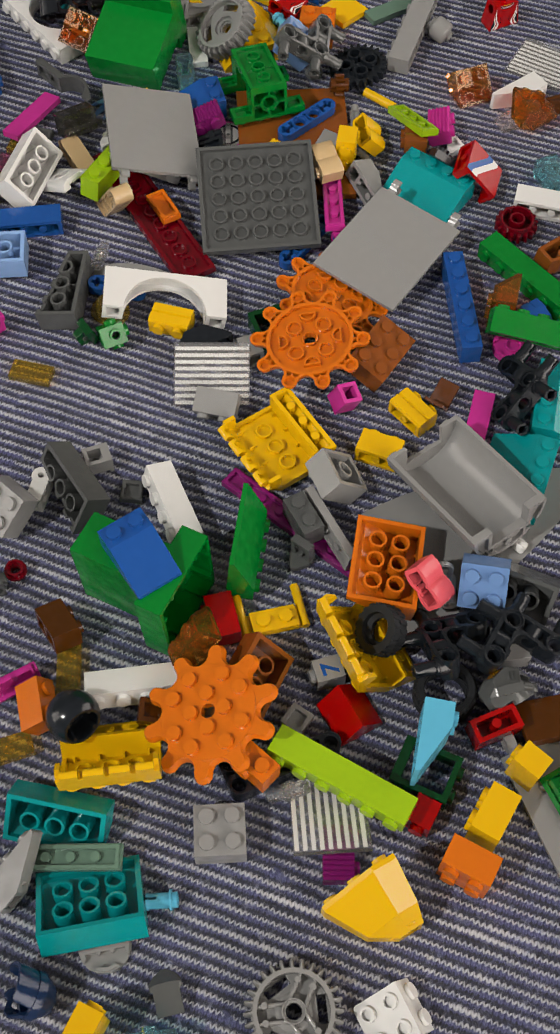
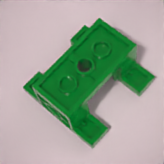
[218,42,305,125]

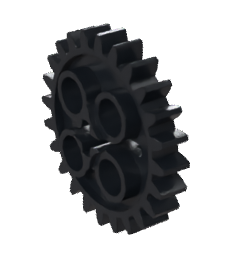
[329,43,387,91]

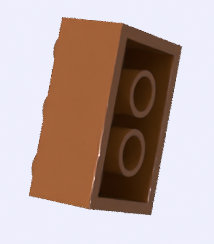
[350,314,416,393]

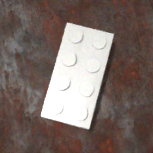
[0,127,63,208]

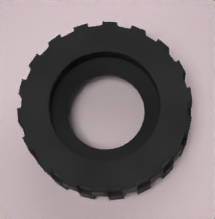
[355,602,408,658]

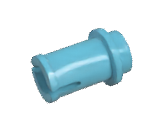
[272,12,286,27]
[145,889,179,911]

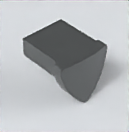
[289,533,316,572]
[148,969,185,1019]

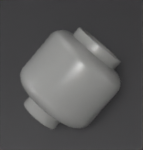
[427,16,454,44]

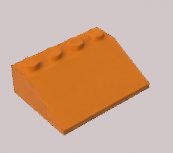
[346,514,426,621]

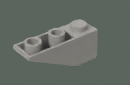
[0,829,43,914]

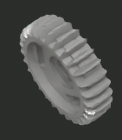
[195,0,256,61]
[243,959,345,1034]

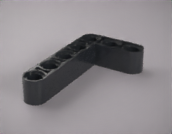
[216,731,342,802]

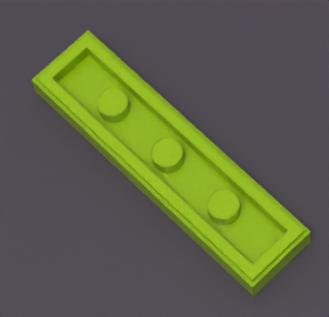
[388,104,439,137]

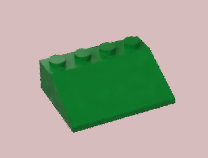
[226,483,270,601]

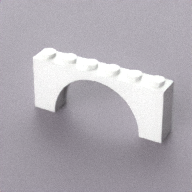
[2,0,94,65]
[101,266,227,330]

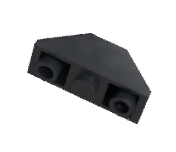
[174,324,233,367]

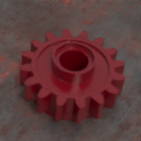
[494,206,538,244]

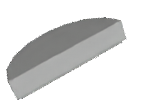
[78,941,132,975]

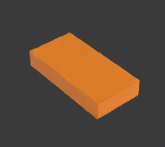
[146,189,181,225]

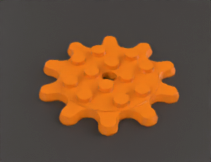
[276,252,388,333]
[250,290,371,390]
[144,645,278,786]

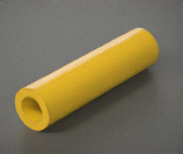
[363,88,397,109]

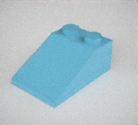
[409,696,459,786]

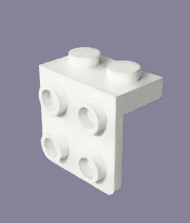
[354,978,434,1034]

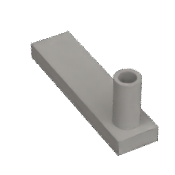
[304,486,354,571]

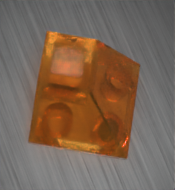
[58,5,98,53]
[446,63,493,109]
[511,87,558,131]

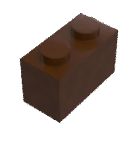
[34,598,84,654]

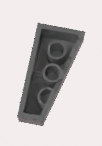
[34,250,94,330]
[40,441,111,534]

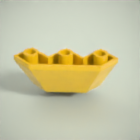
[321,853,424,942]

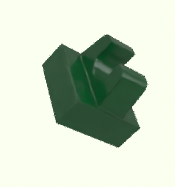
[72,318,100,346]

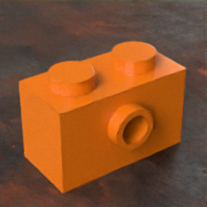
[15,675,55,736]
[236,740,280,793]

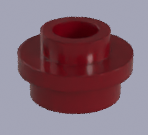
[4,559,27,582]

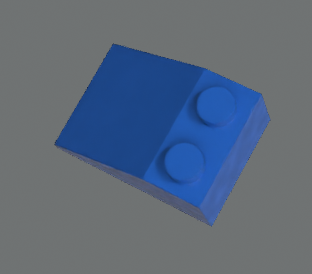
[179,76,227,118]
[97,507,182,600]

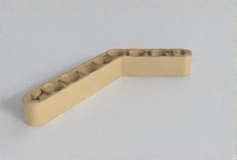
[58,134,134,217]

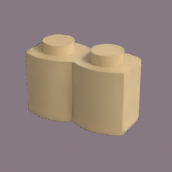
[312,140,344,184]

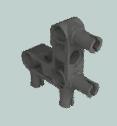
[274,14,346,78]

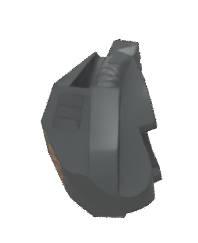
[478,667,539,711]

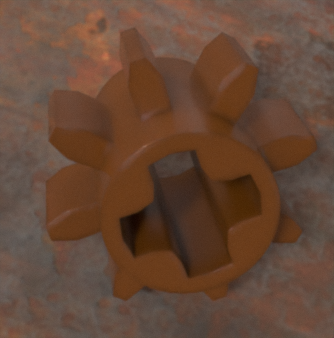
[329,74,349,96]

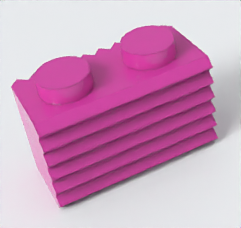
[428,106,455,147]

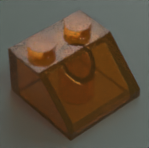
[483,273,522,327]
[167,606,222,667]

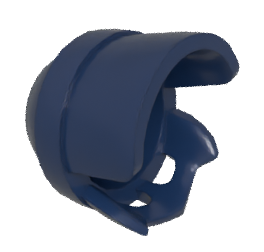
[3,961,57,1022]

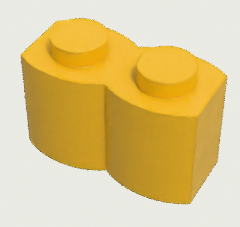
[352,112,385,157]

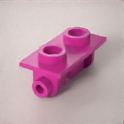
[0,661,42,703]

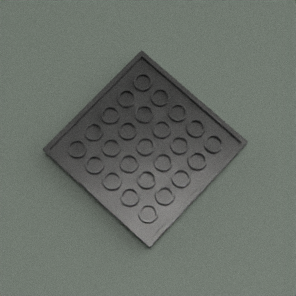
[196,139,321,256]

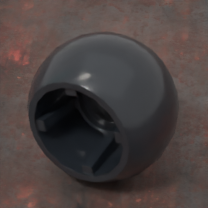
[45,689,101,744]

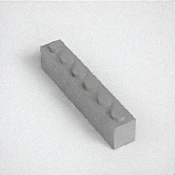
[386,0,438,75]

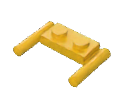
[233,583,311,637]

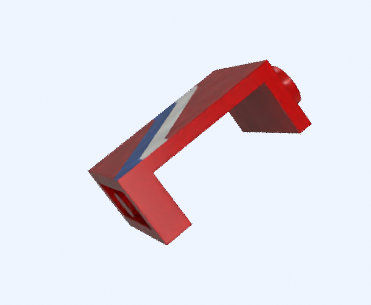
[452,140,502,204]

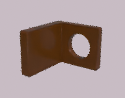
[424,377,460,412]

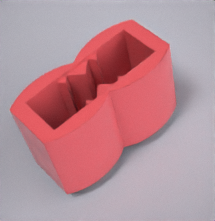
[405,554,456,612]

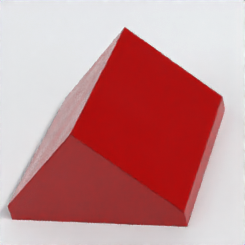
[316,683,383,747]

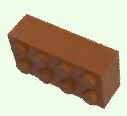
[205,631,294,719]

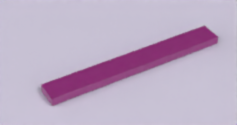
[221,467,350,578]

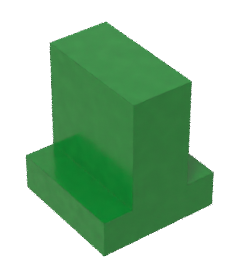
[85,0,188,90]
[69,512,215,657]

